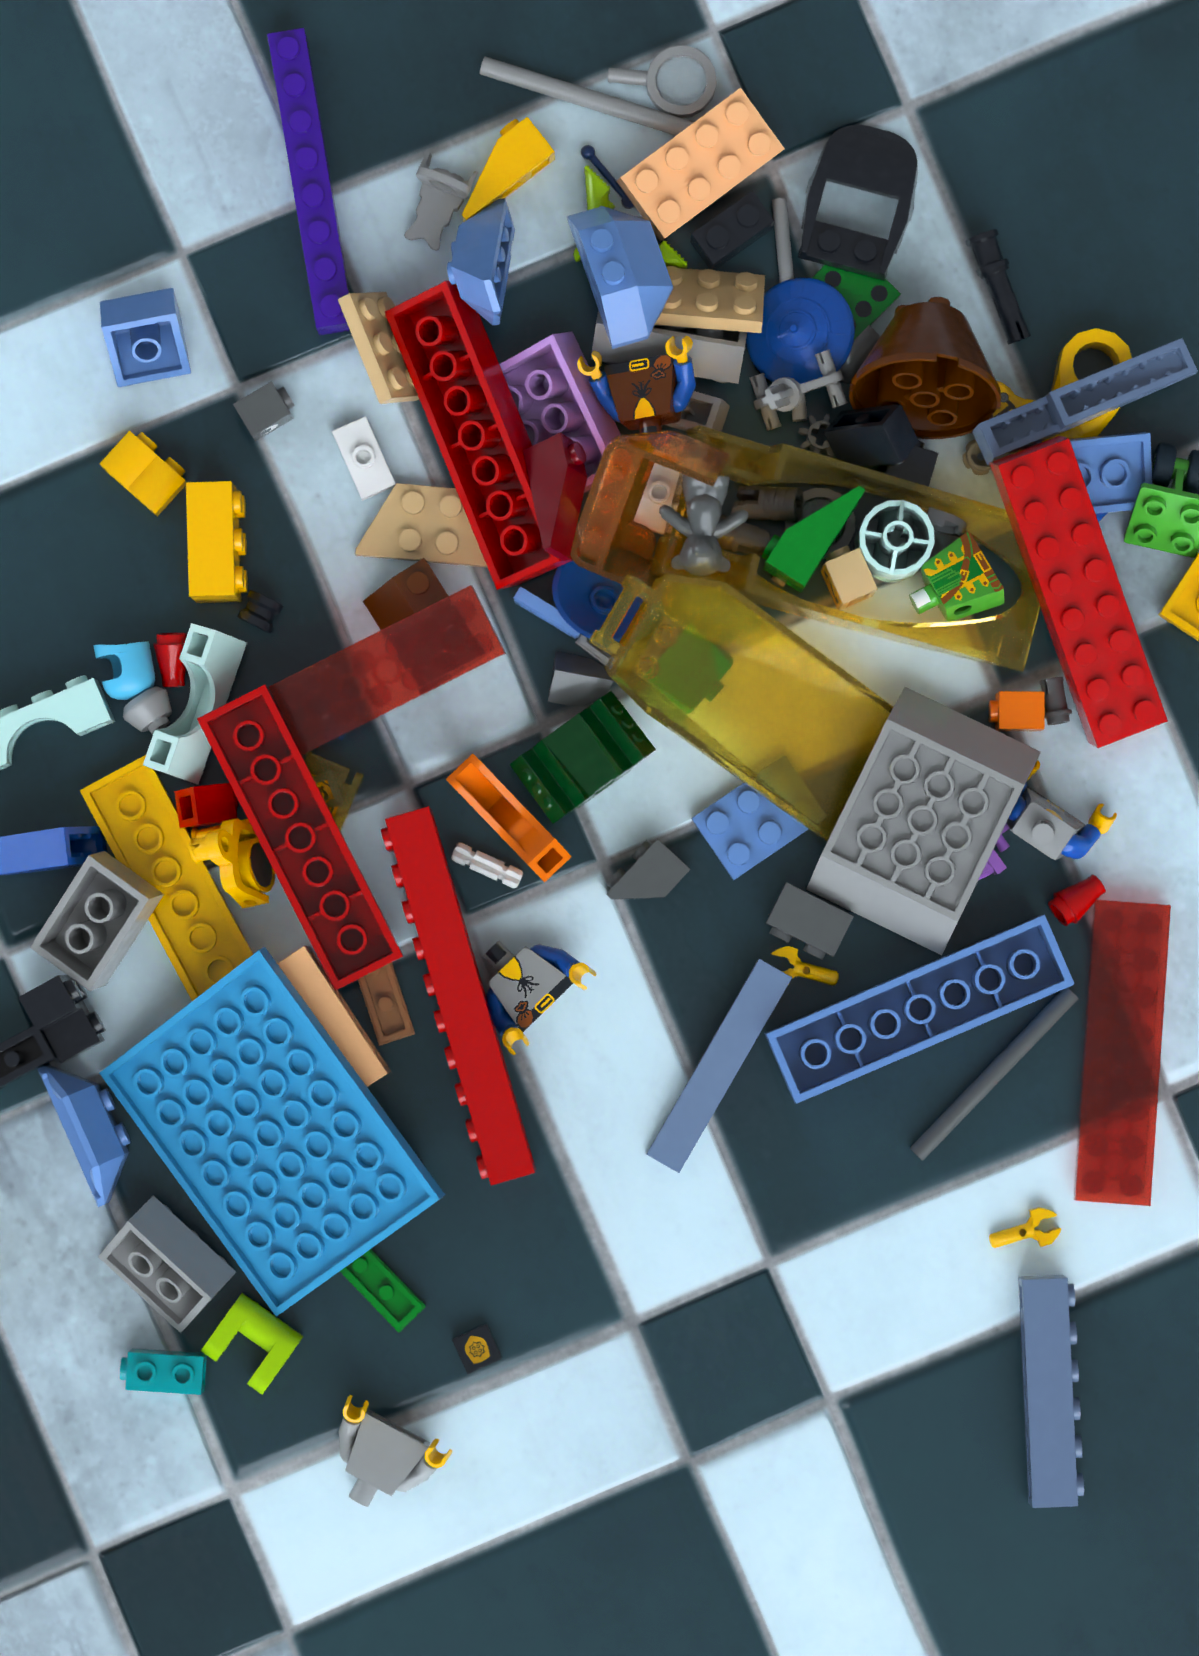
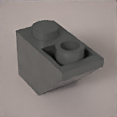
[606,839,691,900]

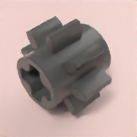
[798,414,834,461]

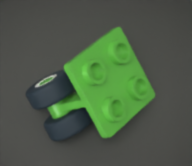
[1124,442,1199,558]

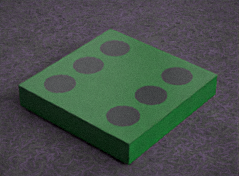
[812,265,901,340]

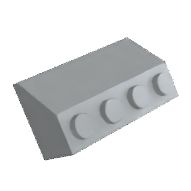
[591,310,747,384]

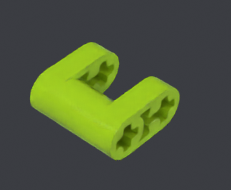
[201,1293,304,1395]

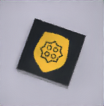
[452,1323,502,1374]

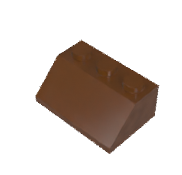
[363,558,486,696]

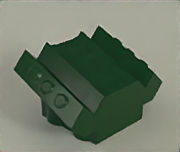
[509,691,656,824]

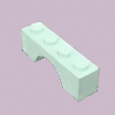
[142,623,247,784]
[0,675,116,770]

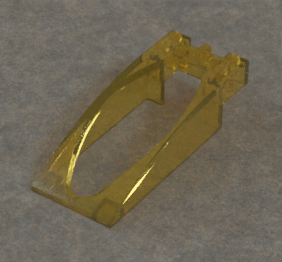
[650,425,1040,672]

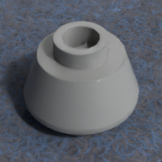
[123,686,172,735]

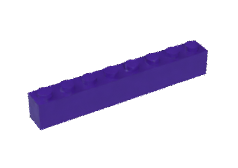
[267,28,350,336]

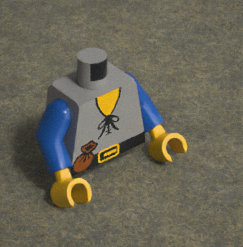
[1007,760,1117,860]
[483,941,596,1055]

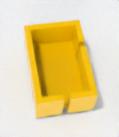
[186,481,248,603]

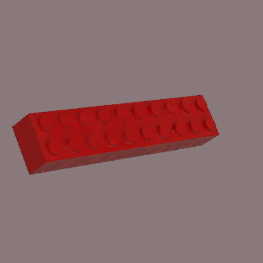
[381,806,536,1186]

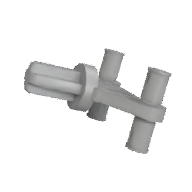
[749,349,848,431]

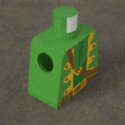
[909,531,1005,622]

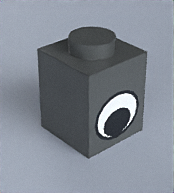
[233,381,295,441]

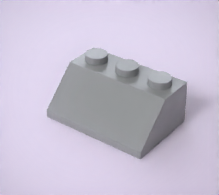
[98,1195,236,1333]

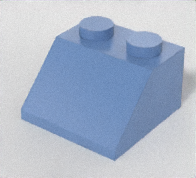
[100,288,191,387]

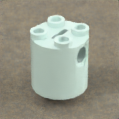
[854,500,935,582]

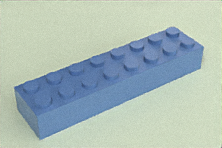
[764,915,1075,1104]

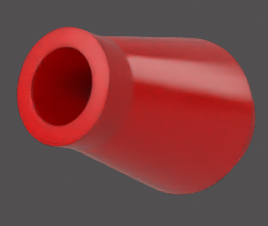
[153,632,187,687]
[1048,874,1106,926]

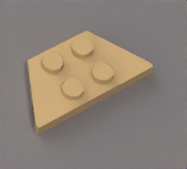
[355,483,488,568]

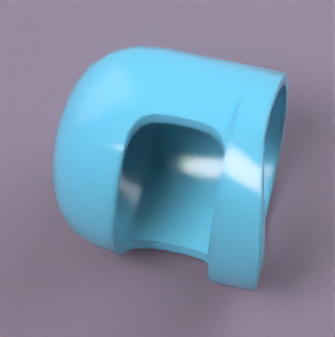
[93,641,155,700]

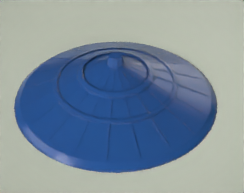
[746,277,855,384]
[552,545,662,643]

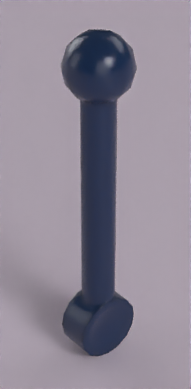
[581,145,634,209]

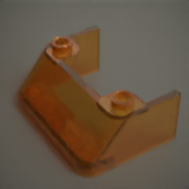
[570,430,730,604]

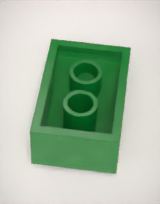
[762,486,865,593]

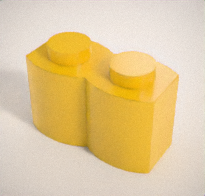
[99,431,186,517]

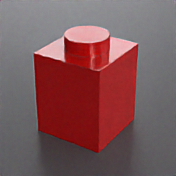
[174,783,237,828]

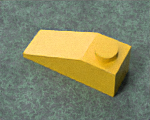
[462,117,555,223]

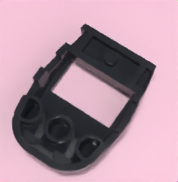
[798,125,918,281]

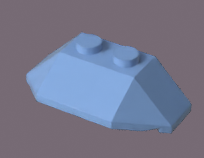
[447,198,515,326]
[567,206,673,349]
[38,1065,131,1207]

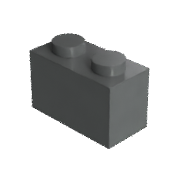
[765,882,854,960]

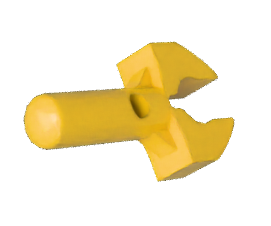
[771,946,839,986]
[989,1207,1061,1248]

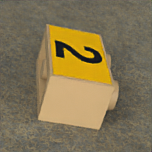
[821,545,878,611]

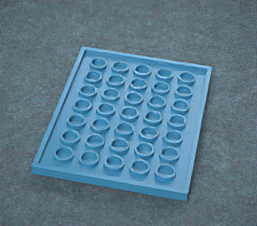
[99,947,445,1317]

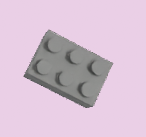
[30,851,164,991]

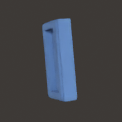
[513,587,581,640]

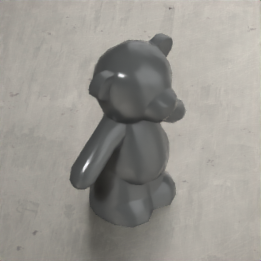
[659,474,748,576]

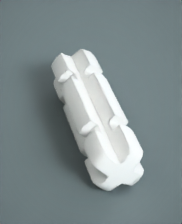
[451,843,523,888]

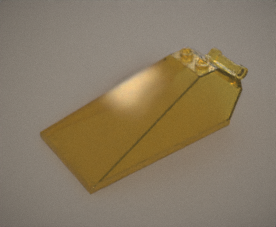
[589,574,893,842]

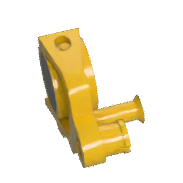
[189,818,275,909]

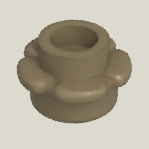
[962,439,991,475]

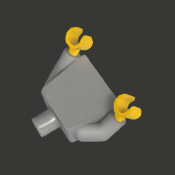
[338,1395,452,1507]

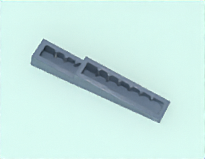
[972,338,1198,465]
[646,959,792,1173]

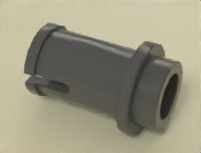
[1039,677,1072,725]

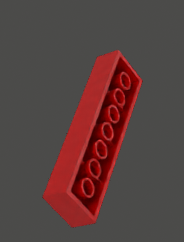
[384,281,578,590]
[989,436,1168,748]
[197,685,403,991]

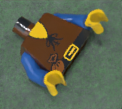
[577,335,696,447]

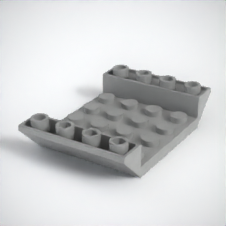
[806,687,1041,955]

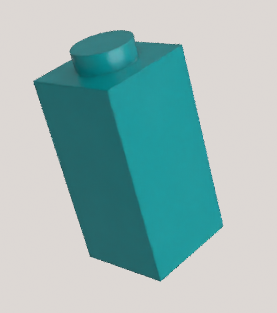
[120,1348,207,1395]

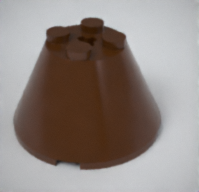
[849,297,1001,439]

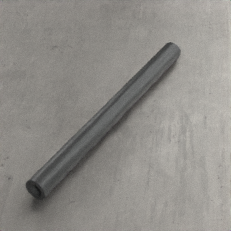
[910,987,1079,1161]

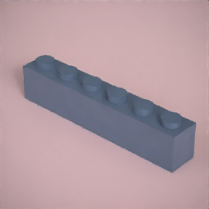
[1018,1275,1084,1508]

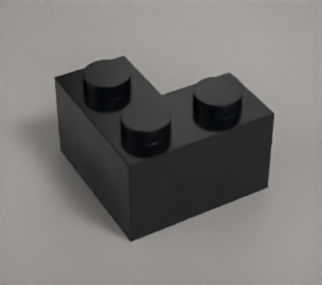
[19,975,106,1063]

